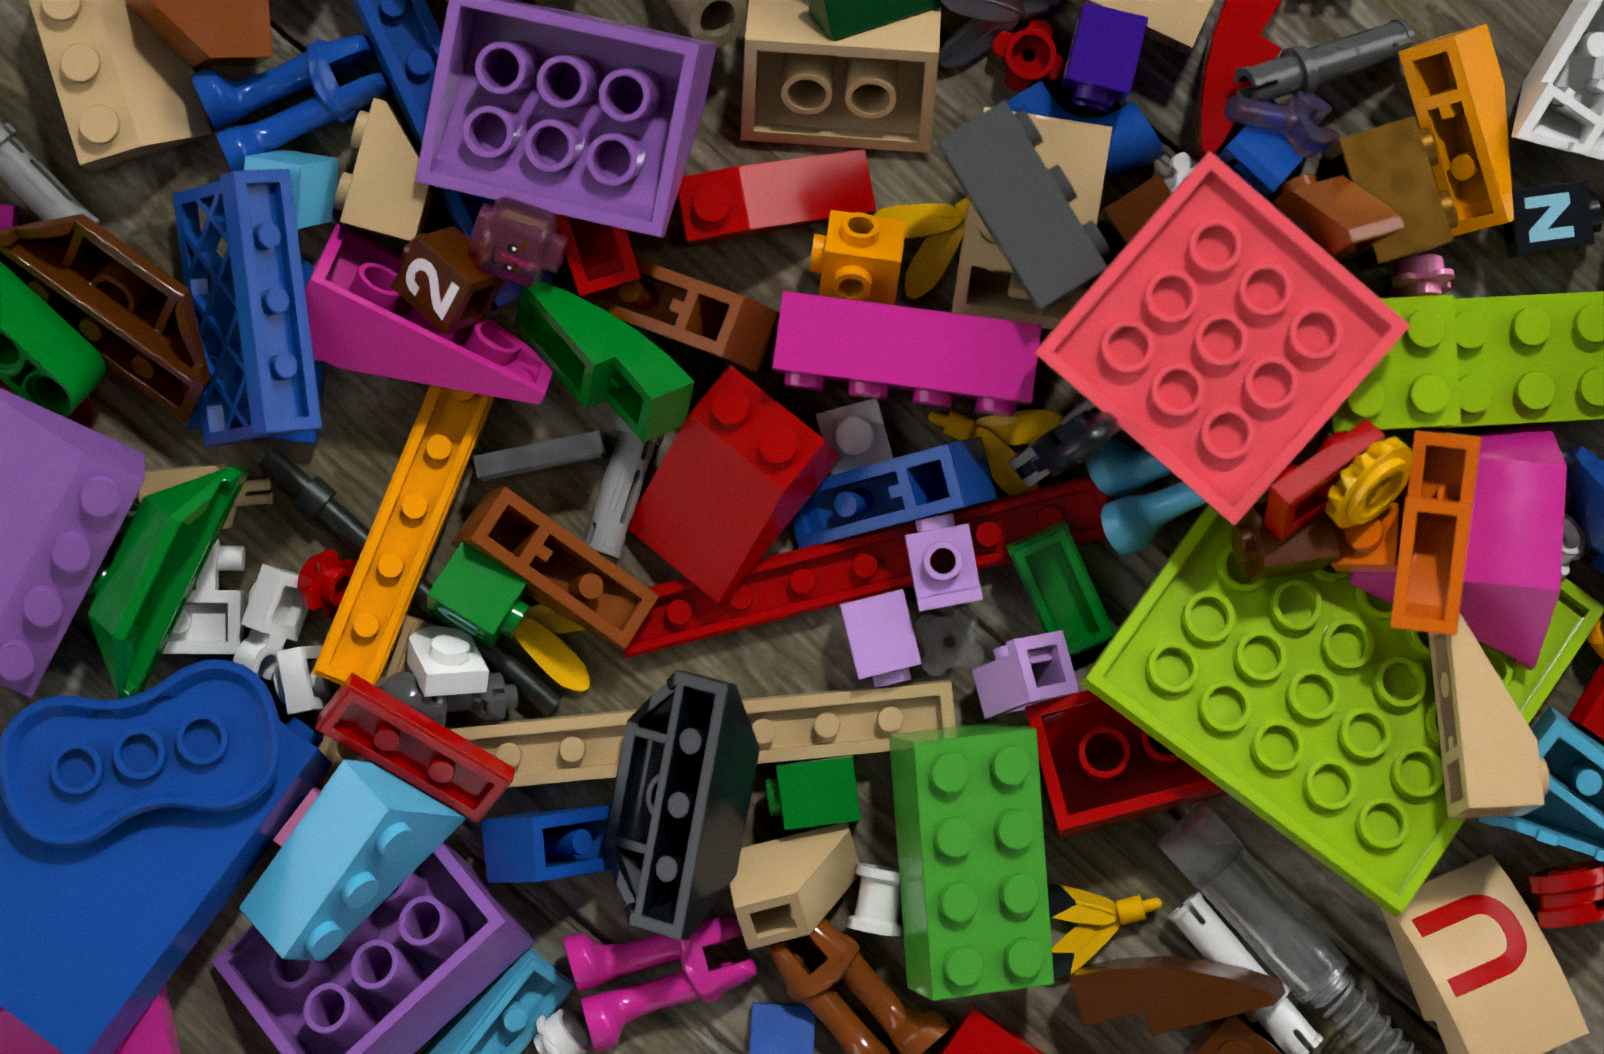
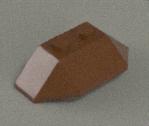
[0,214,211,423]

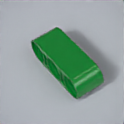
[0,261,106,418]

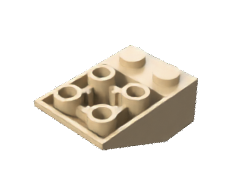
[952,107,1112,330]

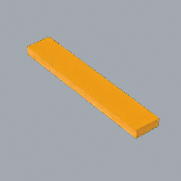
[312,385,496,686]

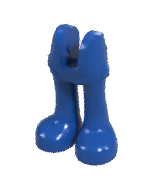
[190,34,390,171]

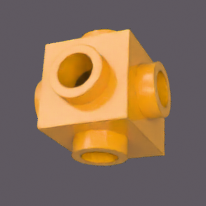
[809,210,907,305]

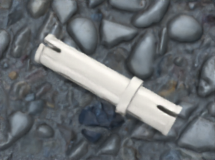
[1168,891,1324,1054]

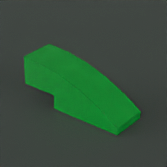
[514,277,695,443]

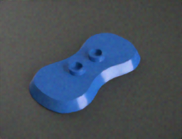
[0,659,282,848]

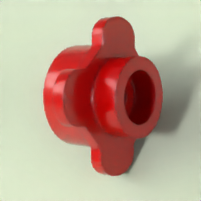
[992,19,1065,92]
[297,549,357,620]

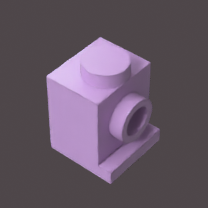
[904,513,983,612]
[972,630,1080,719]

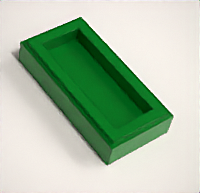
[1006,520,1115,658]

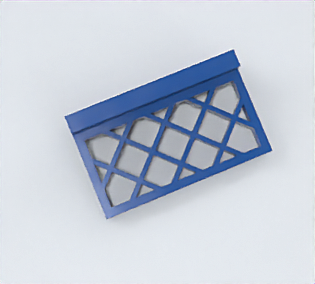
[173,169,322,447]

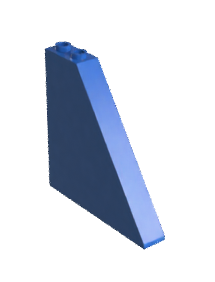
[0,716,332,1054]

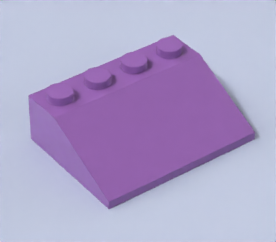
[415,0,717,237]
[0,388,145,698]
[212,840,535,1054]

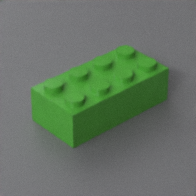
[889,721,1054,1001]

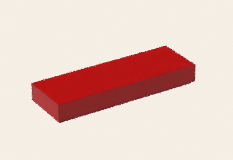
[315,673,515,823]

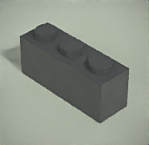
[937,100,1111,315]

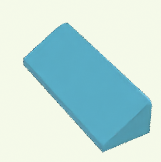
[422,947,576,1054]

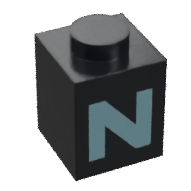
[1503,180,1602,258]

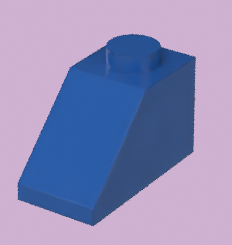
[1216,99,1319,198]
[481,804,612,883]

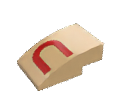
[1381,854,1589,1054]

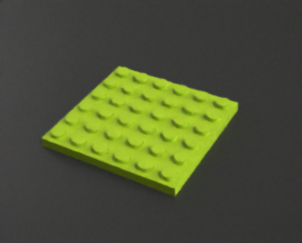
[1080,432,1604,917]

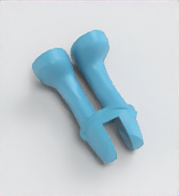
[1086,437,1207,556]

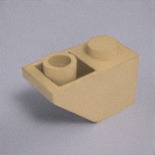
[334,98,436,243]
[730,822,860,950]

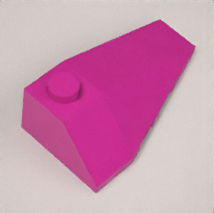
[305,222,553,405]

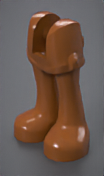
[768,918,951,1054]

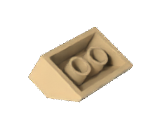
[29,0,214,172]
[740,0,941,153]

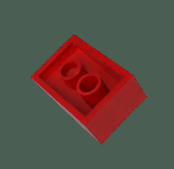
[628,365,842,606]

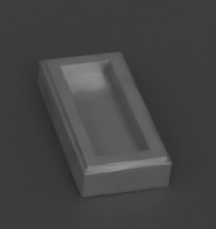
[473,430,607,481]

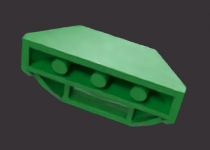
[86,465,250,699]

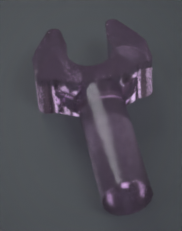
[1224,90,1340,158]

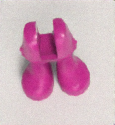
[563,916,757,1054]

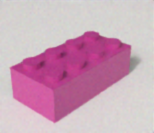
[772,291,1042,417]

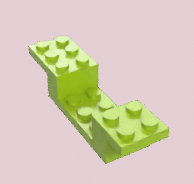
[1327,291,1604,433]

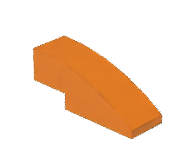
[1390,429,1483,635]

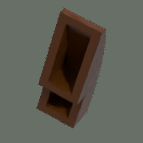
[1069,956,1286,1036]

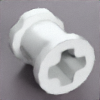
[846,863,903,937]

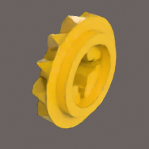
[1325,437,1413,528]

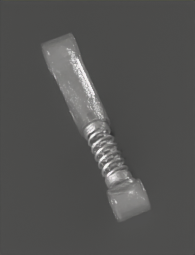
[1156,800,1423,1054]

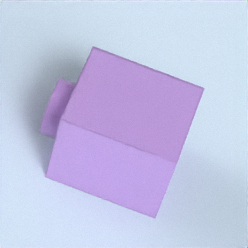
[840,589,922,688]

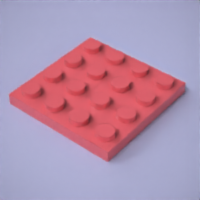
[1034,151,1411,526]

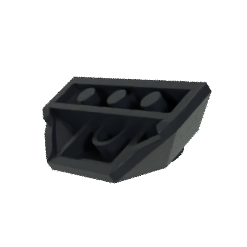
[604,670,760,940]

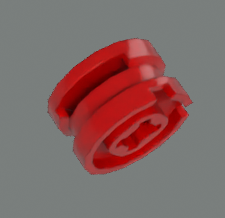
[1527,860,1604,928]

